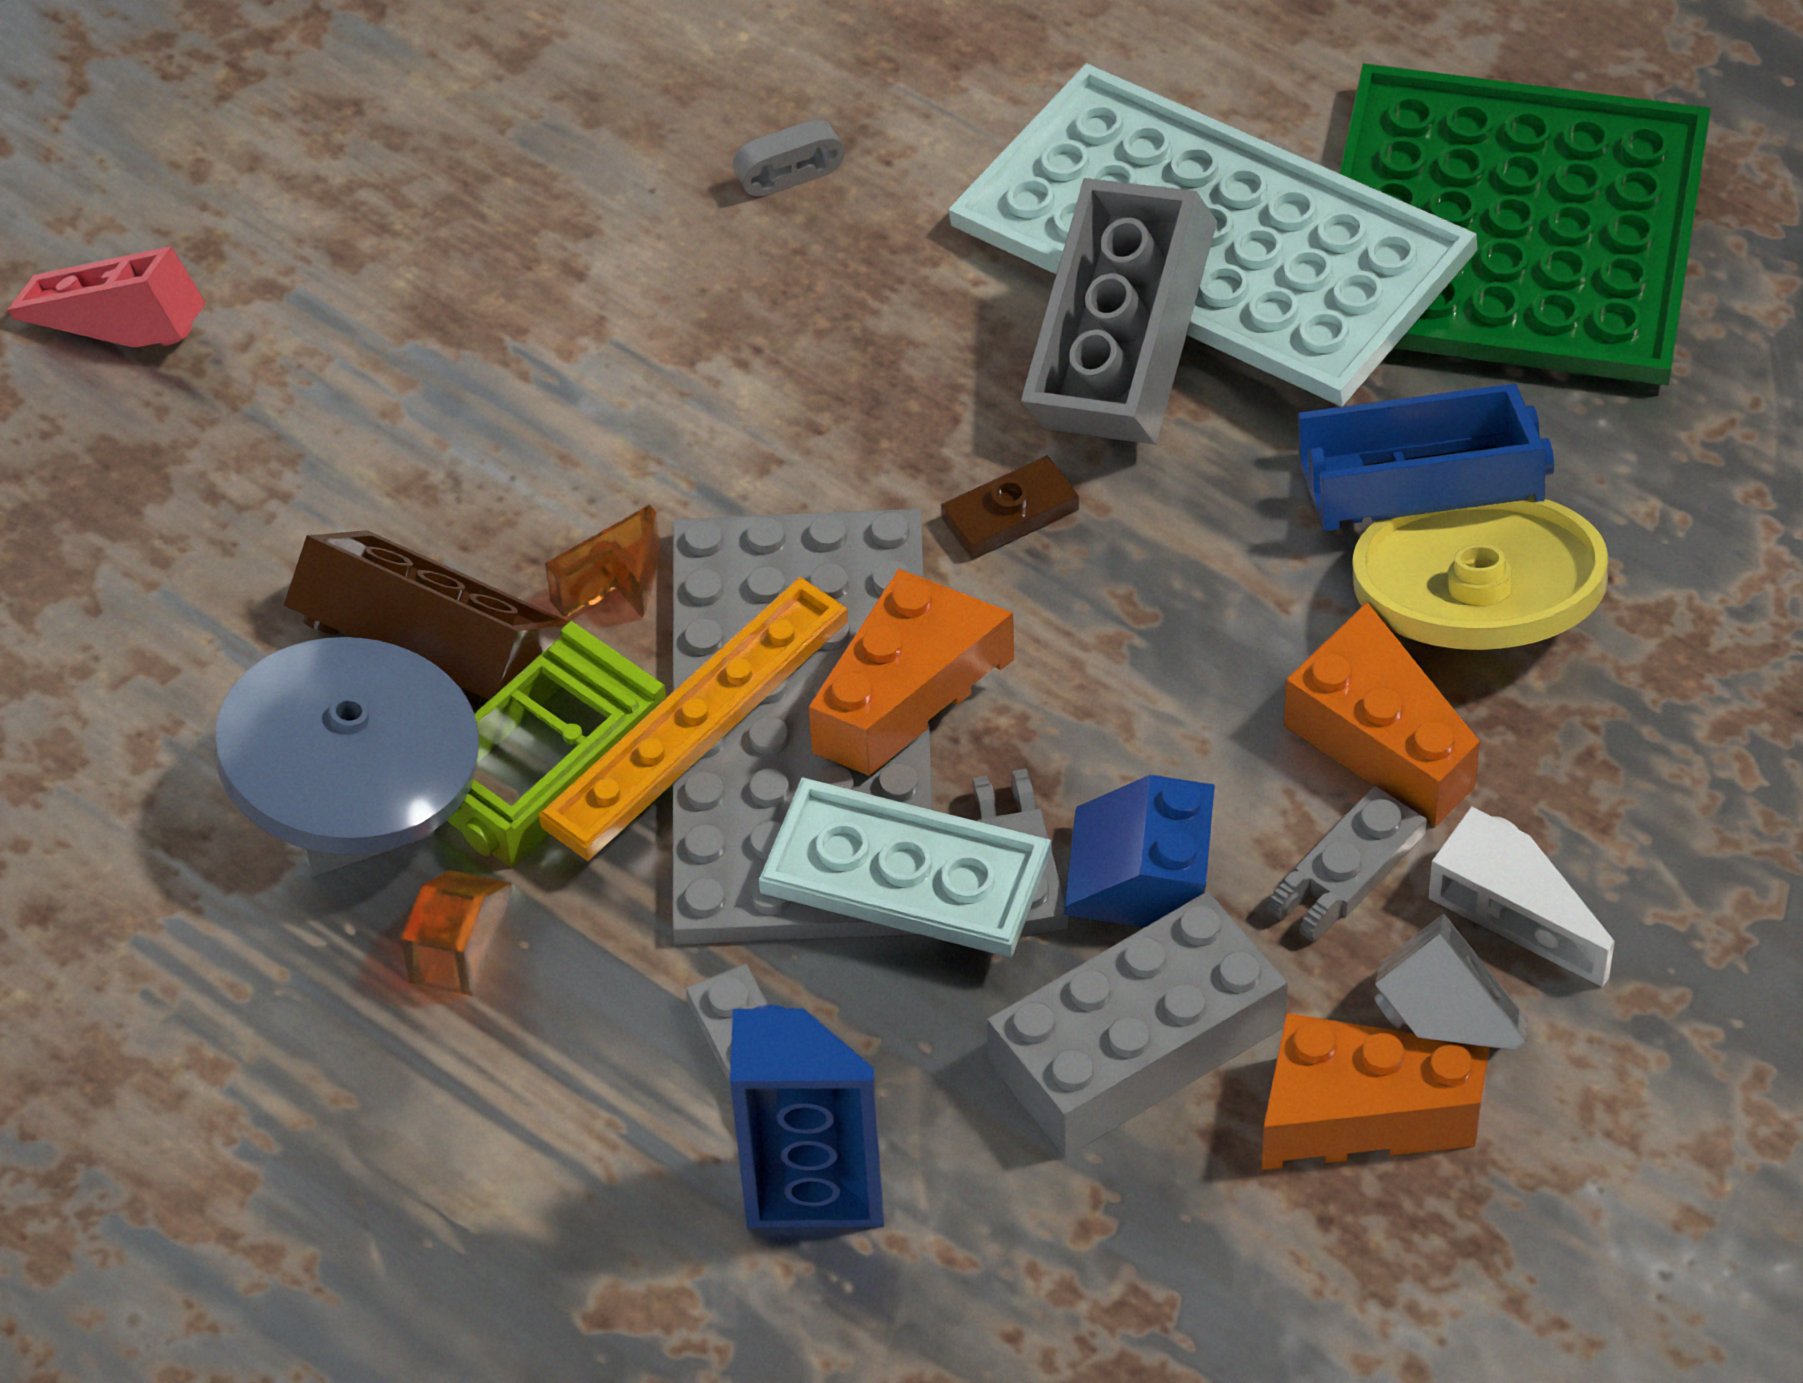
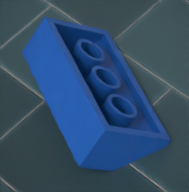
[730,1004,884,1228]

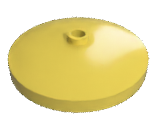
[1353,495,1608,650]

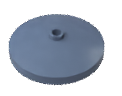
[215,637,479,855]

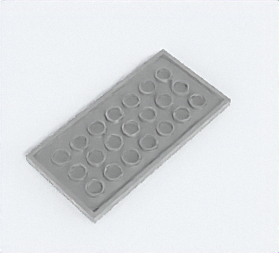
[673,509,933,945]

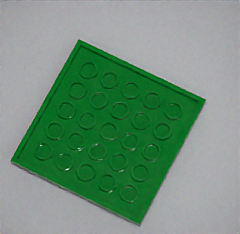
[1339,63,1711,386]

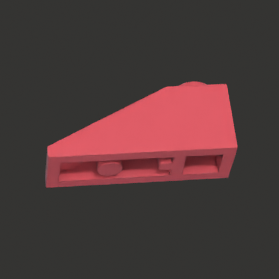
[7,246,206,348]

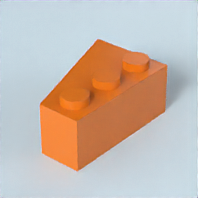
[1261,1013,1490,1170]

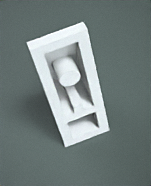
[1428,807,1615,987]

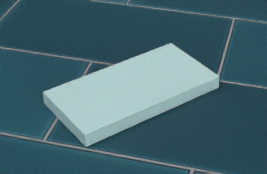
[759,777,1051,958]

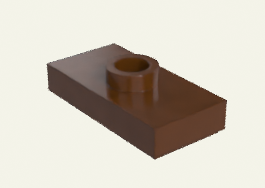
[941,455,1079,559]

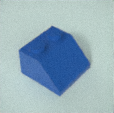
[1063,775,1215,927]

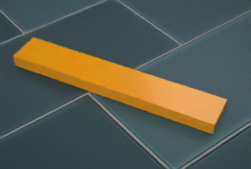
[539,577,848,861]

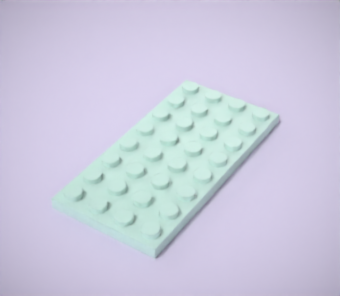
[948,63,1477,407]

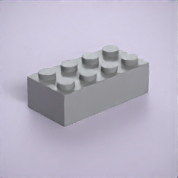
[1021,178,1217,445]
[987,891,1288,1158]

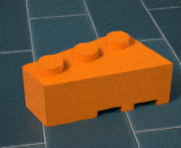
[808,569,1014,776]
[1284,602,1480,827]

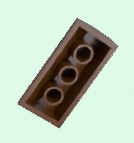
[284,530,570,706]

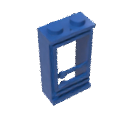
[1298,383,1554,531]

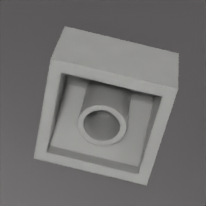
[1374,913,1528,1050]

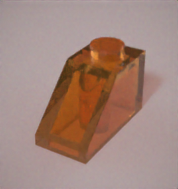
[400,870,513,996]

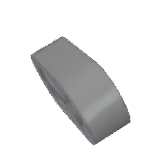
[732,119,845,197]

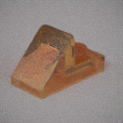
[545,505,661,617]

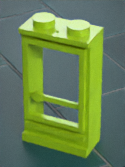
[447,621,666,868]

